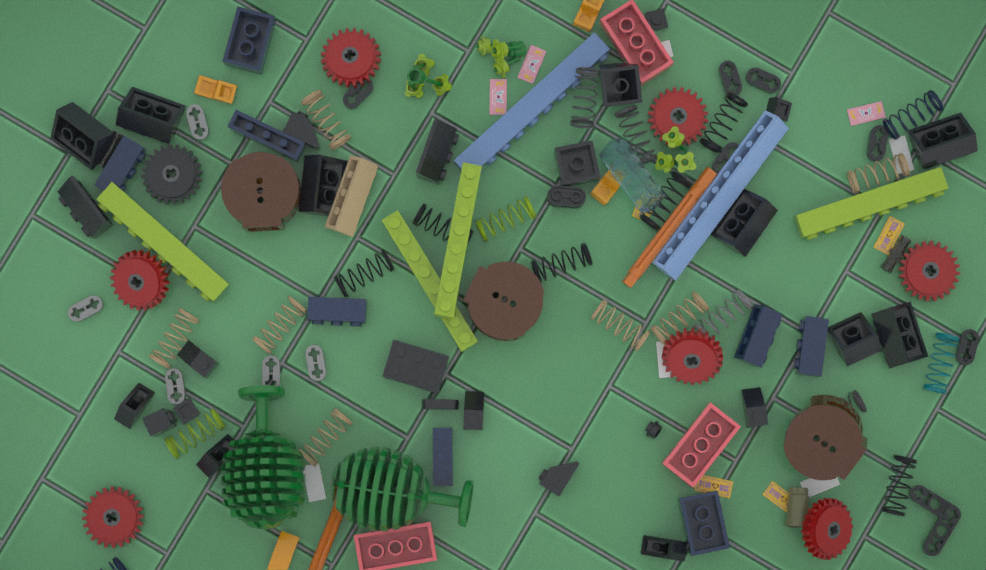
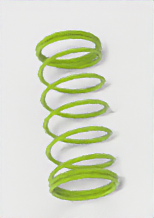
[475,196,536,242]
[164,408,226,459]

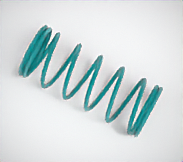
[922,332,960,394]

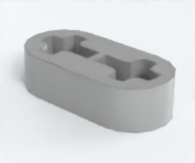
[186,104,209,141]
[68,295,104,322]
[305,345,327,381]
[262,355,281,387]
[165,368,186,405]

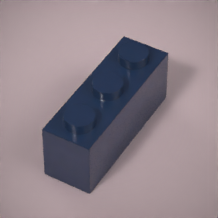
[94,136,146,192]
[307,297,367,327]
[734,304,782,368]
[794,316,829,377]
[433,428,453,486]

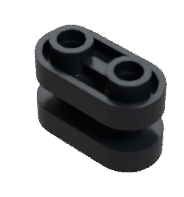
[547,185,586,209]

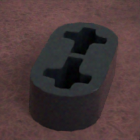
[719,61,742,95]
[746,67,781,94]
[343,80,373,109]
[867,125,888,162]
[712,142,739,175]
[956,329,979,365]
[422,399,459,410]

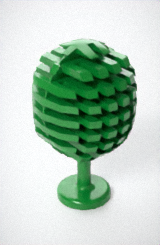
[221,385,306,530]
[330,447,474,532]

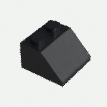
[599,63,642,107]
[828,312,882,367]

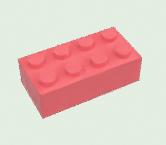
[599,0,674,86]
[661,402,741,488]
[354,521,438,570]

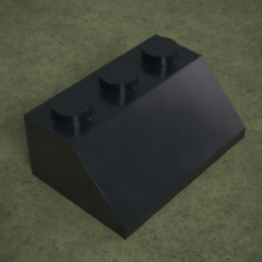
[115,87,185,144]
[50,102,114,170]
[908,113,978,169]
[416,118,459,185]
[298,154,348,216]
[57,175,113,239]
[710,189,778,257]
[872,302,928,369]

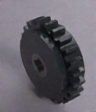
[141,144,203,205]

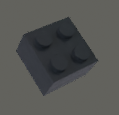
[554,140,600,186]

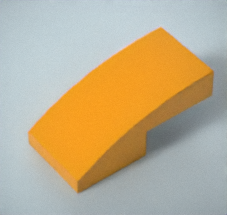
[573,0,604,33]
[193,75,237,104]
[590,163,630,206]
[267,531,300,570]

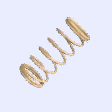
[301,90,351,150]
[847,153,910,194]
[651,291,709,345]
[252,296,307,354]
[590,299,651,351]
[149,308,200,369]
[298,408,353,467]

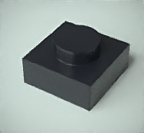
[645,8,668,31]
[173,398,200,425]

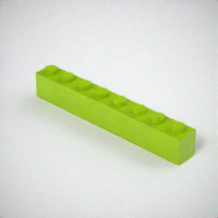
[434,162,482,320]
[794,167,949,240]
[97,182,229,302]
[382,210,478,352]

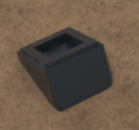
[766,97,792,121]

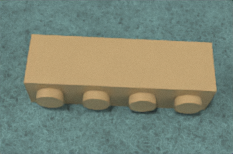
[325,155,378,237]

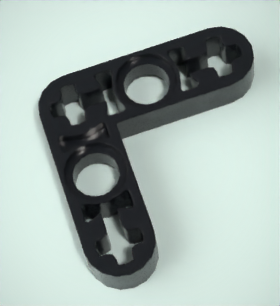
[909,485,961,556]

